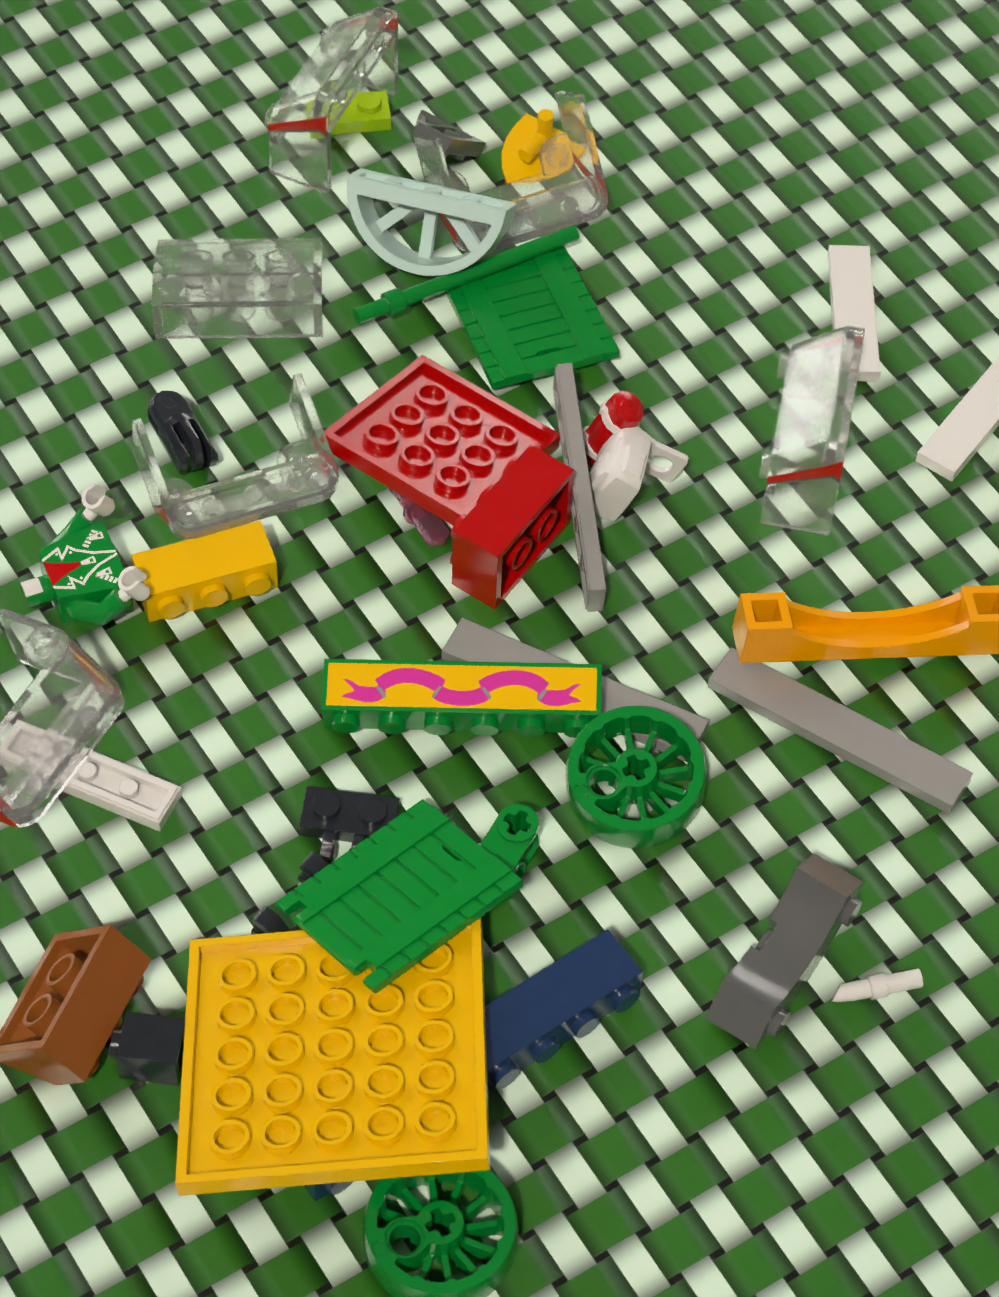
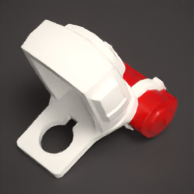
[582,391,689,521]

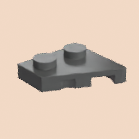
[412,110,486,160]

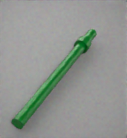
[353,225,579,325]

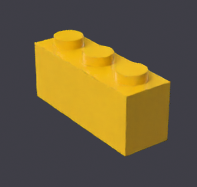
[131,521,278,622]

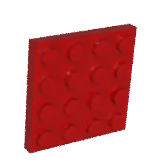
[319,355,560,525]

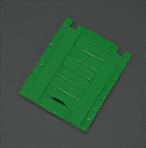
[439,246,620,390]
[275,799,523,993]

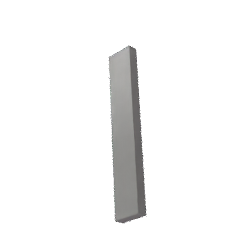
[553,363,606,612]
[442,618,709,762]
[708,647,973,815]

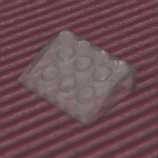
[152,238,323,339]

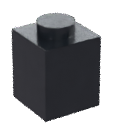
[110,1011,185,1086]

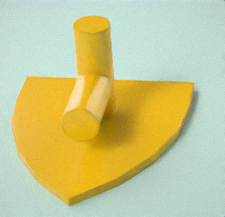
[502,109,592,187]

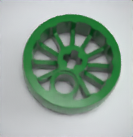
[565,706,707,849]
[363,1170,518,1297]

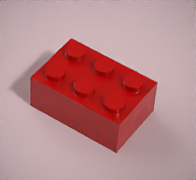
[450,445,574,609]

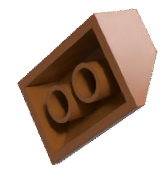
[0,924,151,1085]

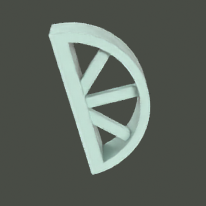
[347,168,517,276]

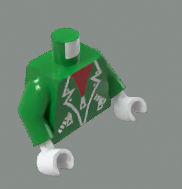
[20,484,150,626]

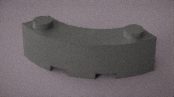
[705,853,864,1049]

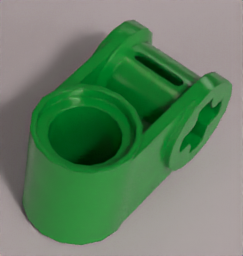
[479,804,539,900]

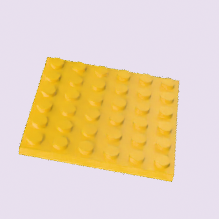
[175,918,490,1196]

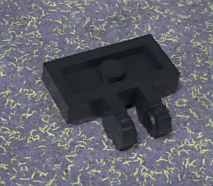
[299,786,400,864]

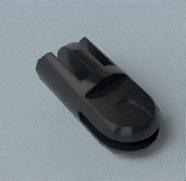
[147,391,219,474]

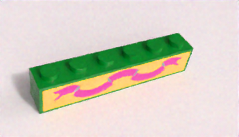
[321,659,602,738]

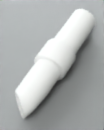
[832,969,923,1002]

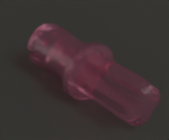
[388,487,449,547]

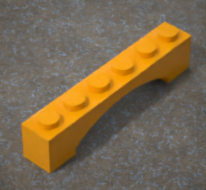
[732,585,999,663]

